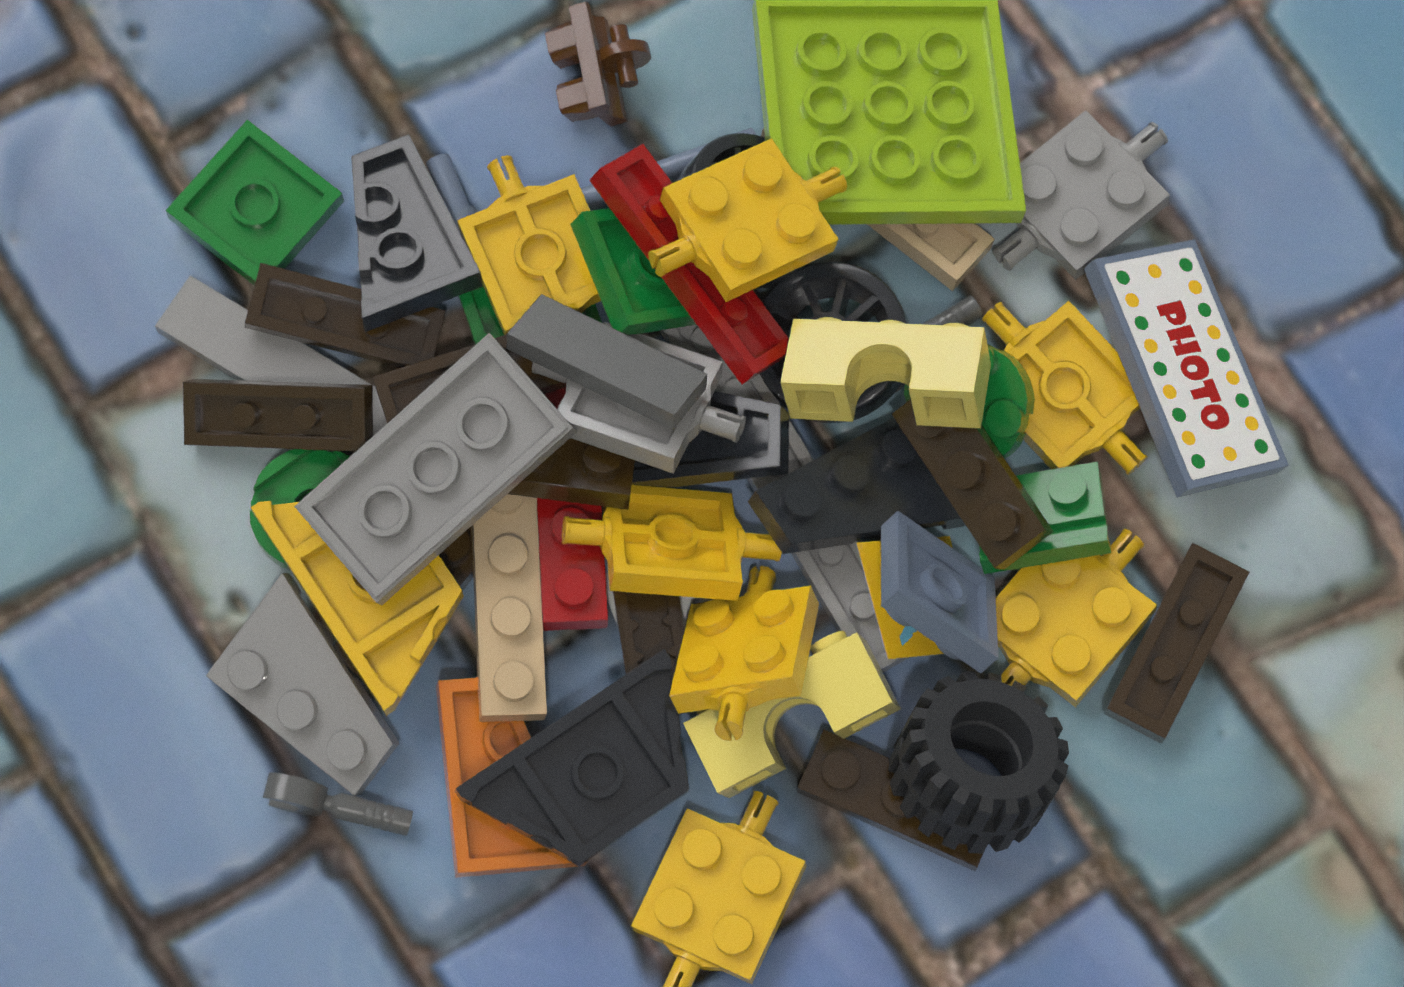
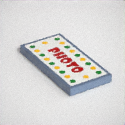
[1084,239,1289,498]

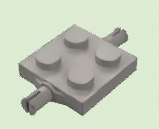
[993,110,1170,280]
[532,322,746,474]

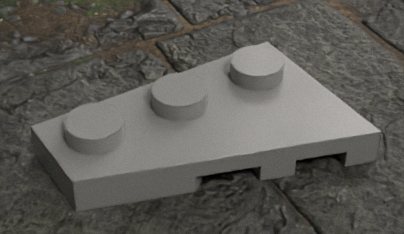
[206,573,399,796]

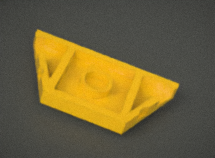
[251,501,464,716]

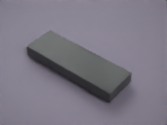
[506,294,708,430]

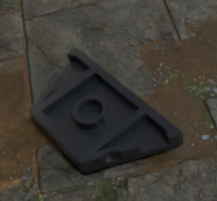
[455,649,689,867]

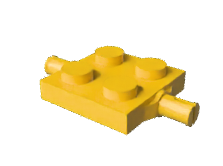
[648,138,847,302]
[457,155,601,335]
[982,301,1148,475]
[562,485,782,601]
[996,529,1157,708]
[669,566,819,741]
[631,791,807,987]

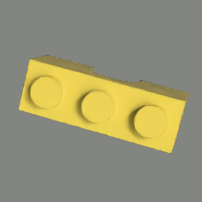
[780,317,991,429]
[683,631,901,798]

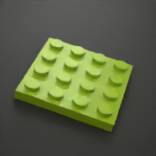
[752,0,1026,225]

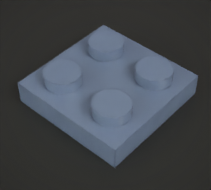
[881,511,998,673]

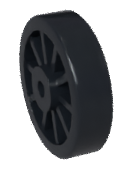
[760,262,909,423]

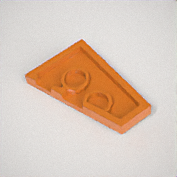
[436,677,588,878]

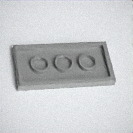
[294,333,577,605]

